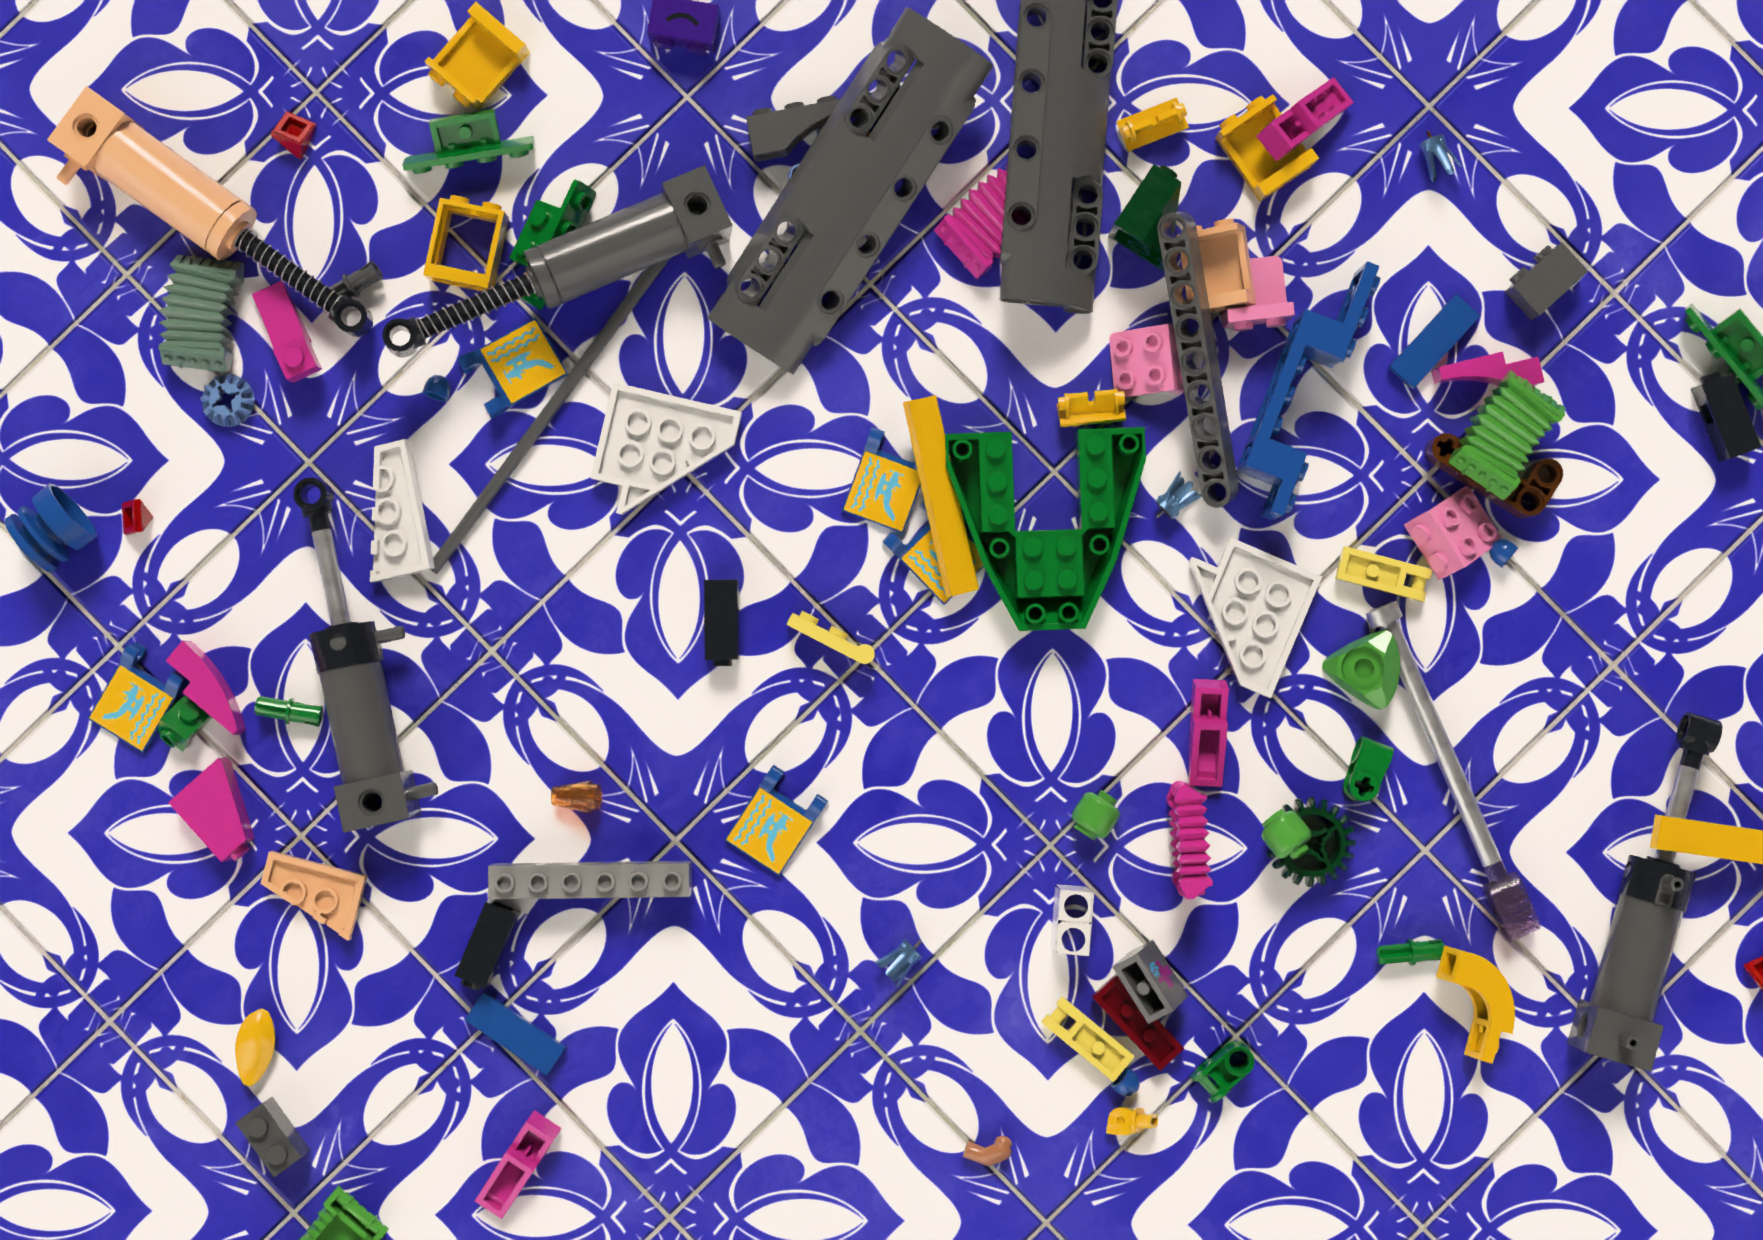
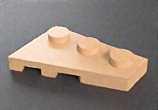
[260,851,368,941]

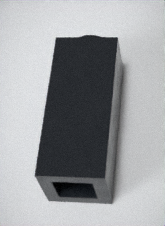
[1691,371,1761,462]
[704,579,740,666]
[454,899,521,990]

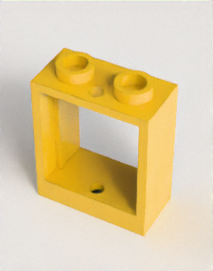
[423,195,509,292]

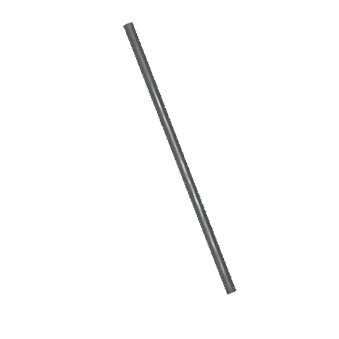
[431,258,670,574]

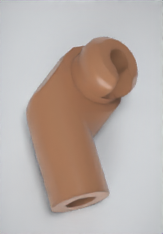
[962,1136,1012,1166]

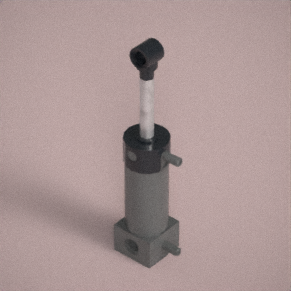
[293,478,439,833]
[1567,712,1723,1072]

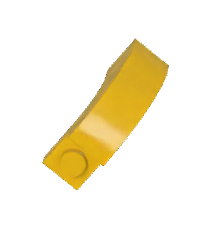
[1436,945,1515,1064]

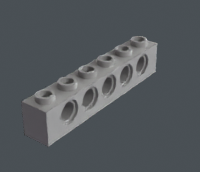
[488,861,692,900]

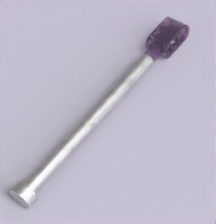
[1366,601,1541,943]

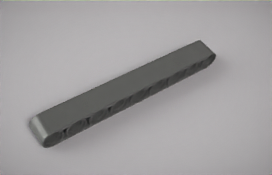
[1158,212,1239,508]

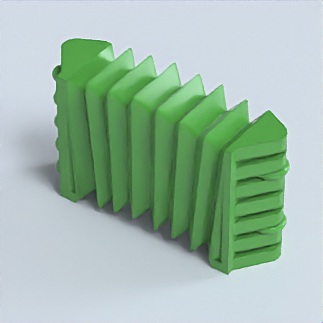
[1448,370,1566,500]
[298,1186,389,1240]

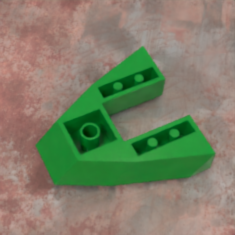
[945,427,1146,631]

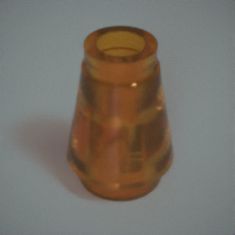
[551,780,602,813]

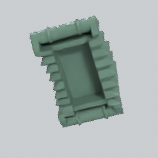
[158,255,244,373]

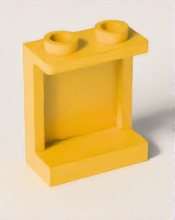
[424,2,530,111]
[1215,94,1319,202]

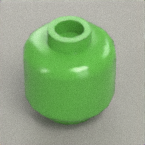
[1071,790,1121,841]
[1261,809,1312,860]

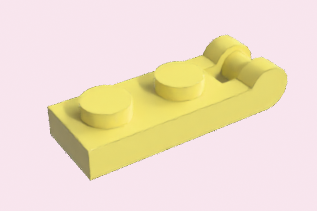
[1334,546,1433,602]
[786,611,875,664]
[1041,996,1135,1082]

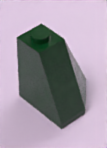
[1108,164,1181,272]

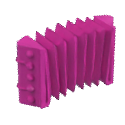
[934,163,1030,279]
[1166,781,1213,900]

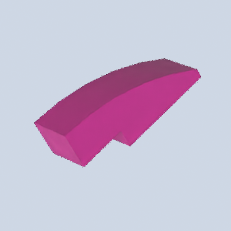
[166,640,246,735]
[1189,679,1229,787]
[475,1110,562,1219]

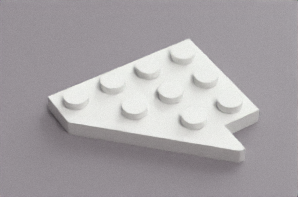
[590,382,742,515]
[1189,538,1322,698]

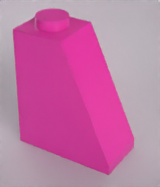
[168,757,255,862]

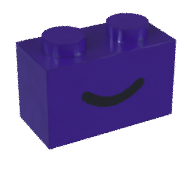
[647,0,721,55]

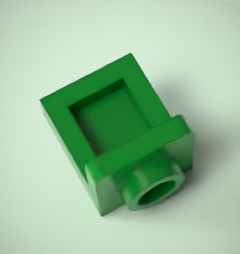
[158,695,212,752]

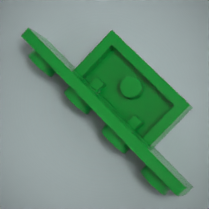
[402,109,535,174]
[509,179,596,310]
[1684,303,1763,410]

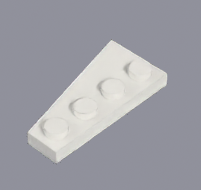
[370,439,435,583]

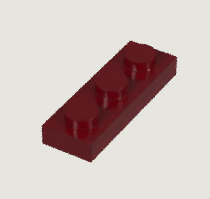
[1091,973,1184,1071]

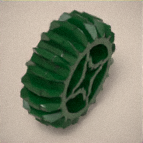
[1266,797,1356,887]

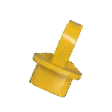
[1106,1107,1159,1135]

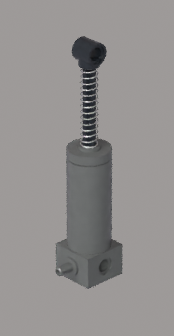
[382,165,733,358]

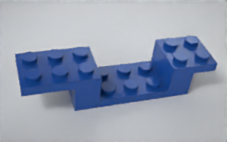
[1236,261,1381,521]

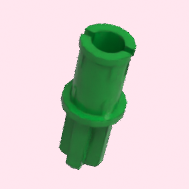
[254,696,323,727]
[1376,939,1444,966]

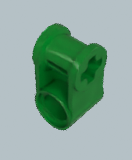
[1342,736,1394,801]
[1190,1041,1255,1103]

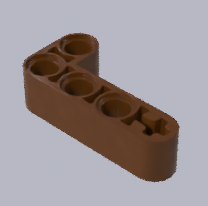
[1425,433,1564,518]

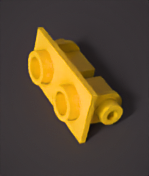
[1116,97,1189,152]
[1057,388,1126,427]

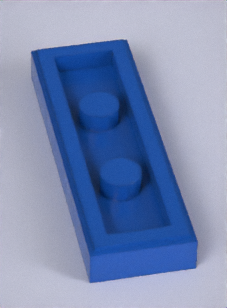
[1388,294,1480,389]
[465,991,567,1076]

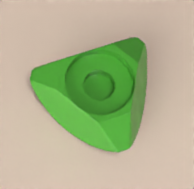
[1322,630,1400,710]

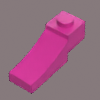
[1256,77,1354,162]
[252,281,323,383]
[1431,351,1545,387]

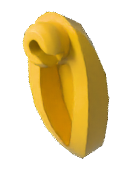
[235,1009,275,1086]

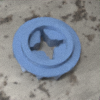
[200,374,255,427]

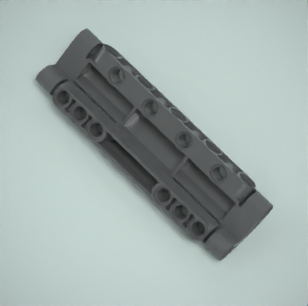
[999,0,1118,314]
[707,7,993,375]

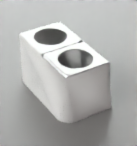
[1051,884,1094,956]

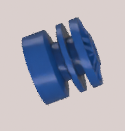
[4,483,97,573]

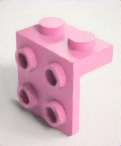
[1221,256,1295,332]
[1109,324,1184,398]
[1404,486,1501,580]

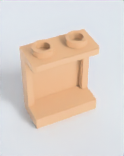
[1176,219,1256,313]

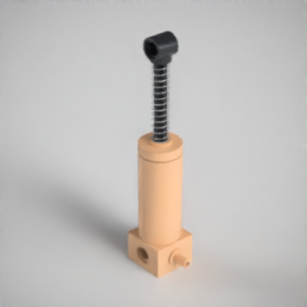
[47,86,373,337]

